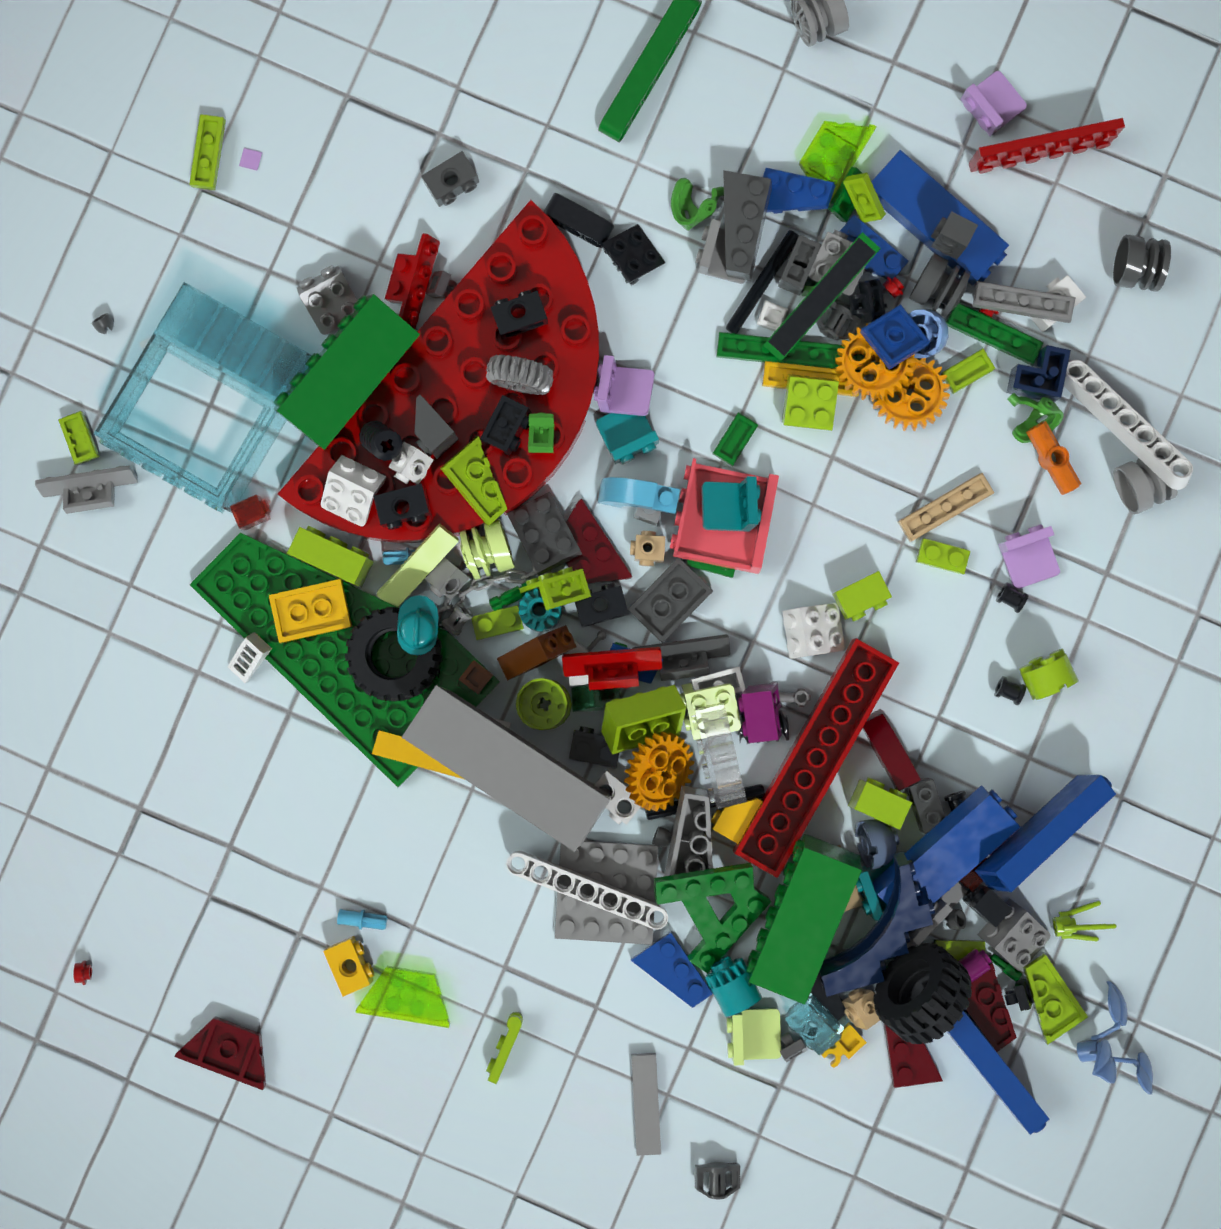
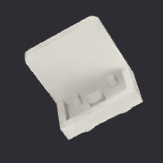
[321,455,386,526]
[782,603,845,659]

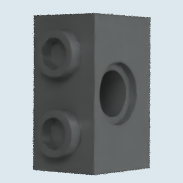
[421,151,479,207]

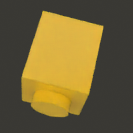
[711,798,762,844]

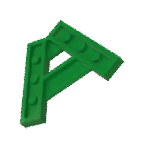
[654,863,772,974]

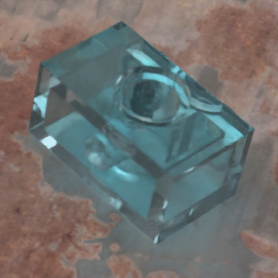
[785,992,844,1055]

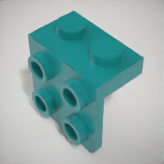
[596,413,659,465]
[701,476,761,532]
[855,858,894,921]

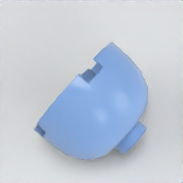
[909,309,948,358]

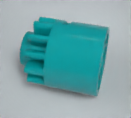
[518,588,562,632]
[705,956,762,1017]

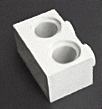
[595,770,640,825]

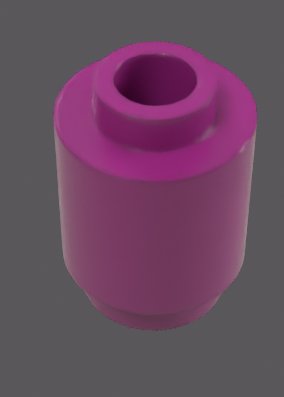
[959,948,992,982]

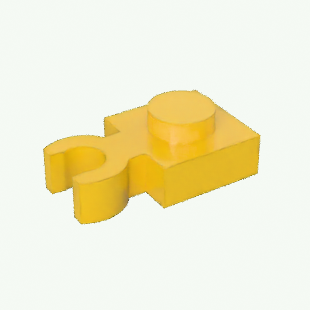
[821,1022,867,1068]

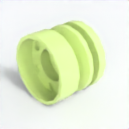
[460,519,515,580]

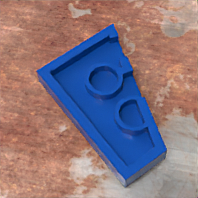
[763,168,835,214]
[840,215,909,280]
[631,932,713,1008]

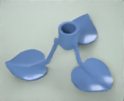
[1077,981,1153,1095]

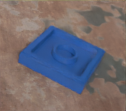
[860,304,930,370]

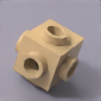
[630,531,666,566]
[842,988,880,1030]

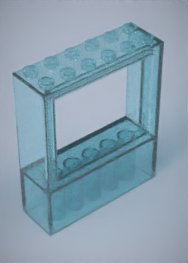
[94,282,312,513]

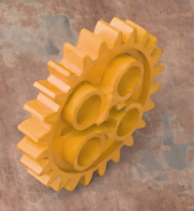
[835,324,915,402]
[870,357,950,431]
[624,732,695,812]

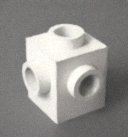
[389,442,434,484]

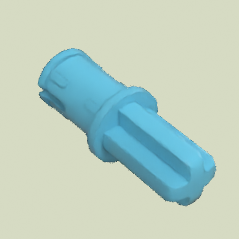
[383,547,415,565]
[337,909,388,930]

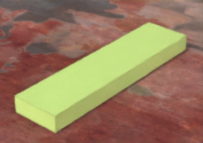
[377,523,459,607]

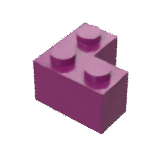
[739,683,782,743]

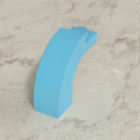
[597,477,680,514]

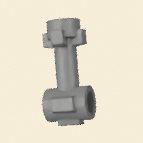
[779,689,811,707]

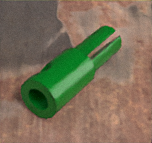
[990,953,1022,982]

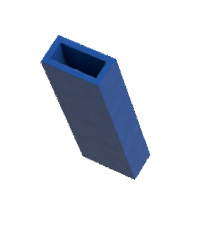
[871,150,1009,287]
[975,775,1116,892]
[872,785,1020,905]
[946,1011,1050,1135]

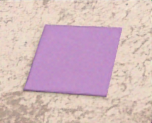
[239,148,262,170]

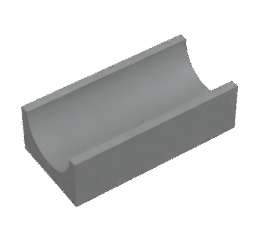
[402,685,612,852]

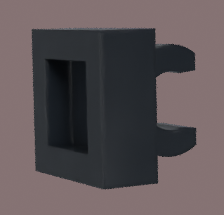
[1004,979,1033,1011]

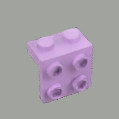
[960,71,1027,136]
[594,355,655,416]
[998,524,1060,589]

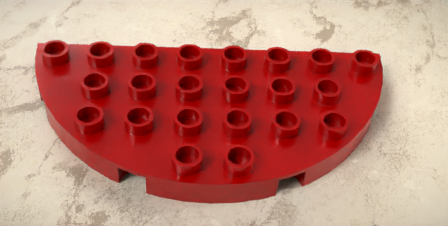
[277,200,599,543]

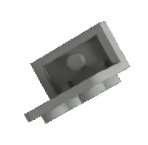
[695,219,746,284]
[809,230,866,296]
[296,265,357,335]
[977,898,1051,971]

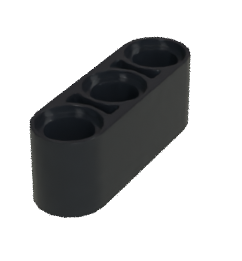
[544,193,614,248]

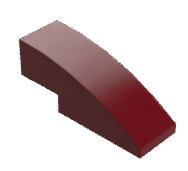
[862,714,921,791]

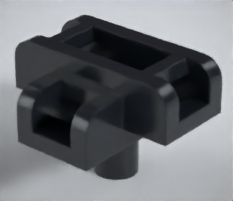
[849,279,888,324]

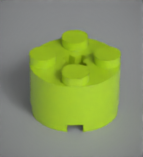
[1019,649,1079,700]

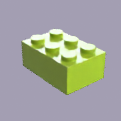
[287,526,374,588]
[601,685,686,754]

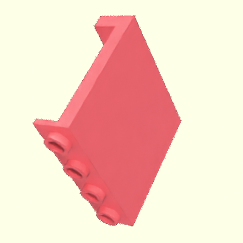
[670,458,779,574]

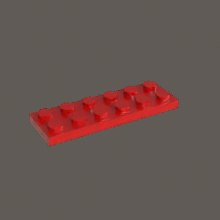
[969,118,1125,174]

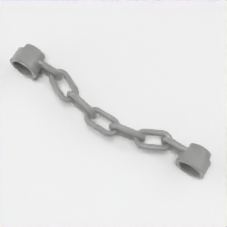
[435,565,552,619]

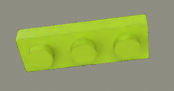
[189,114,226,190]

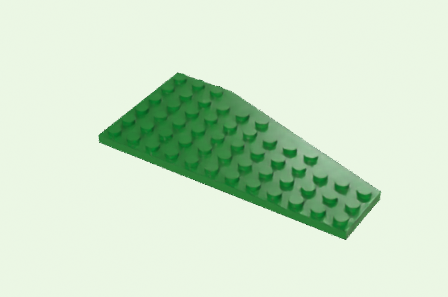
[190,533,500,787]

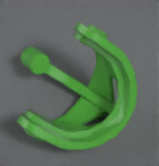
[671,178,724,231]
[1007,393,1064,443]

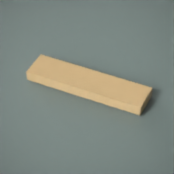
[898,473,994,542]

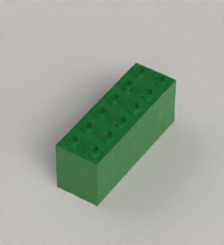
[273,294,420,450]
[746,833,862,1005]

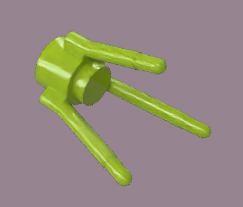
[1053,901,1117,942]

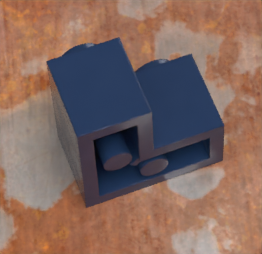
[1006,345,1071,402]

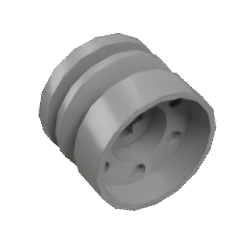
[790,0,849,47]
[1113,455,1177,514]

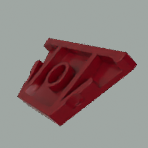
[566,499,633,584]
[174,1016,266,1090]

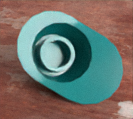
[397,595,439,655]

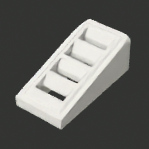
[228,632,272,683]

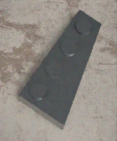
[723,170,772,281]

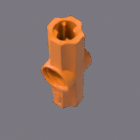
[1026,421,1081,495]

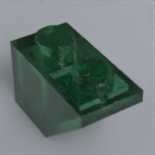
[571,684,621,712]

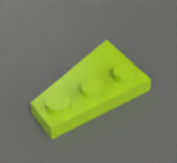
[440,436,507,525]
[1023,954,1088,1045]

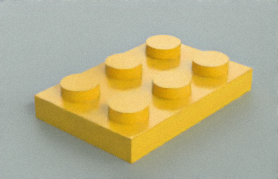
[269,579,352,643]

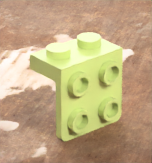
[680,683,741,740]
[726,1008,781,1066]

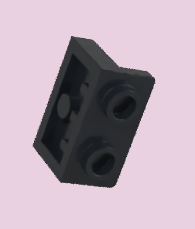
[480,395,532,456]
[569,726,620,768]

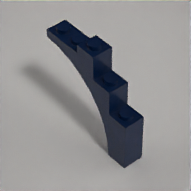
[819,852,935,997]

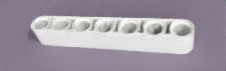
[1064,360,1193,490]
[506,851,668,930]

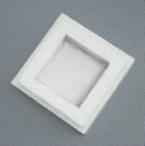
[756,301,788,331]

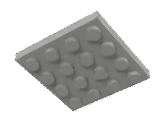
[555,841,658,945]

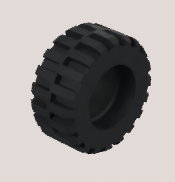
[345,607,443,701]
[874,943,972,1044]

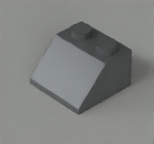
[415,395,459,459]

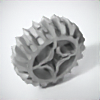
[486,355,553,395]

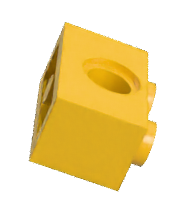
[323,936,375,997]

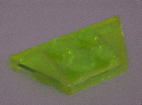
[799,121,877,202]
[355,966,450,1028]

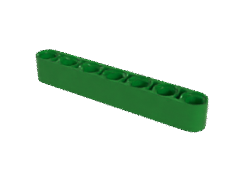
[598,0,702,143]

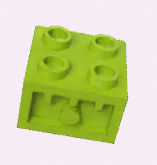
[519,567,591,610]

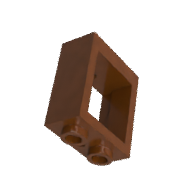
[497,625,577,681]

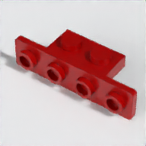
[385,233,440,329]
[562,647,662,690]

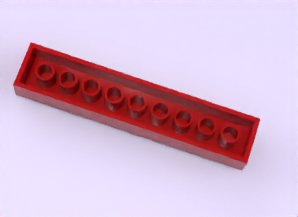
[733,638,899,878]

